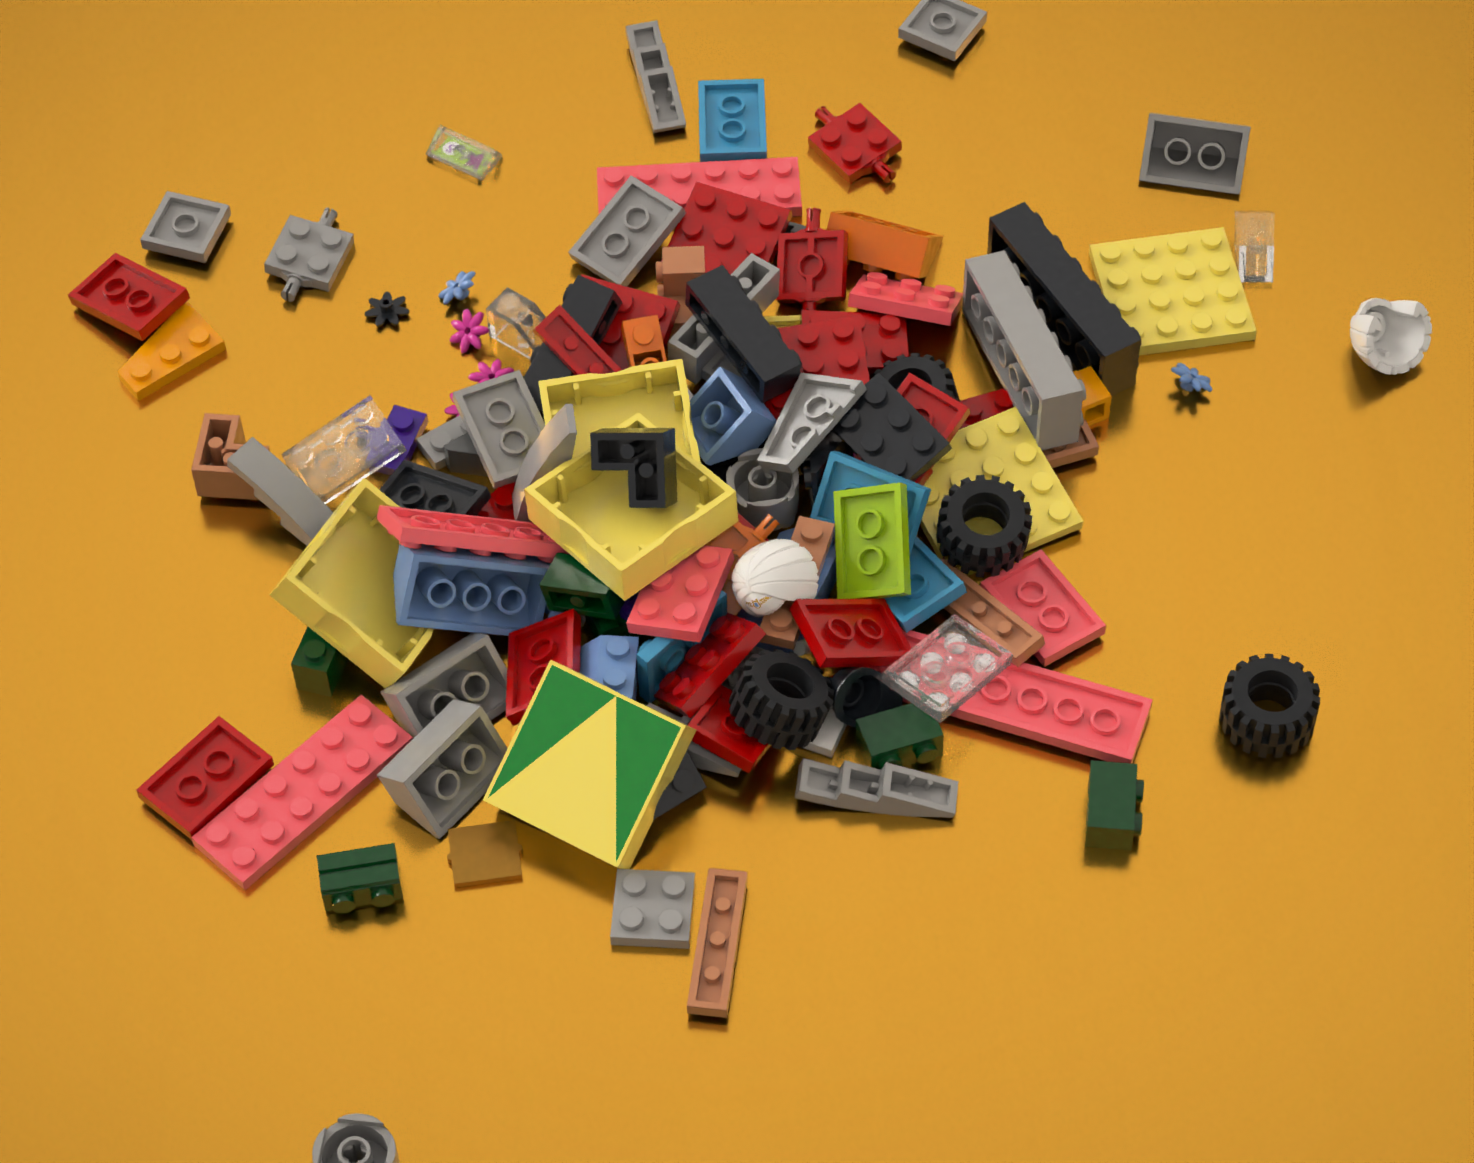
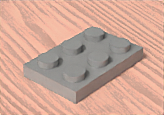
[568,175,686,287]
[452,370,545,489]

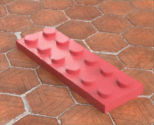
[597,157,802,216]
[377,505,569,563]
[191,695,413,890]

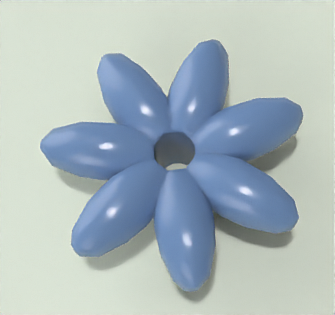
[438,271,476,305]
[1171,363,1212,392]

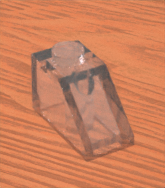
[1234,211,1275,282]
[486,287,546,359]

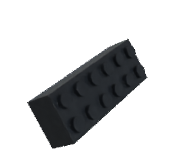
[987,202,1142,396]

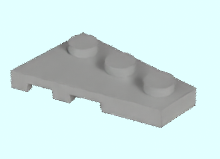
[757,372,867,473]

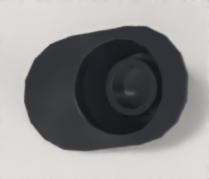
[827,667,903,728]

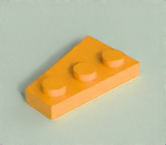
[117,301,226,401]

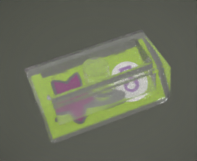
[426,125,502,180]

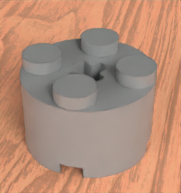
[726,448,799,531]
[312,1113,400,1163]

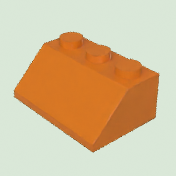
[827,210,943,280]

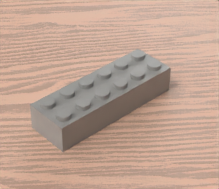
[962,250,1086,450]

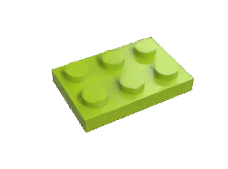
[833,482,911,599]

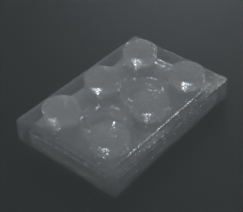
[281,395,407,504]
[881,614,1013,723]

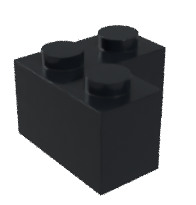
[590,428,677,508]

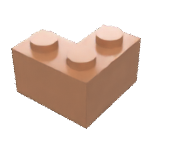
[656,246,705,346]
[191,413,270,500]

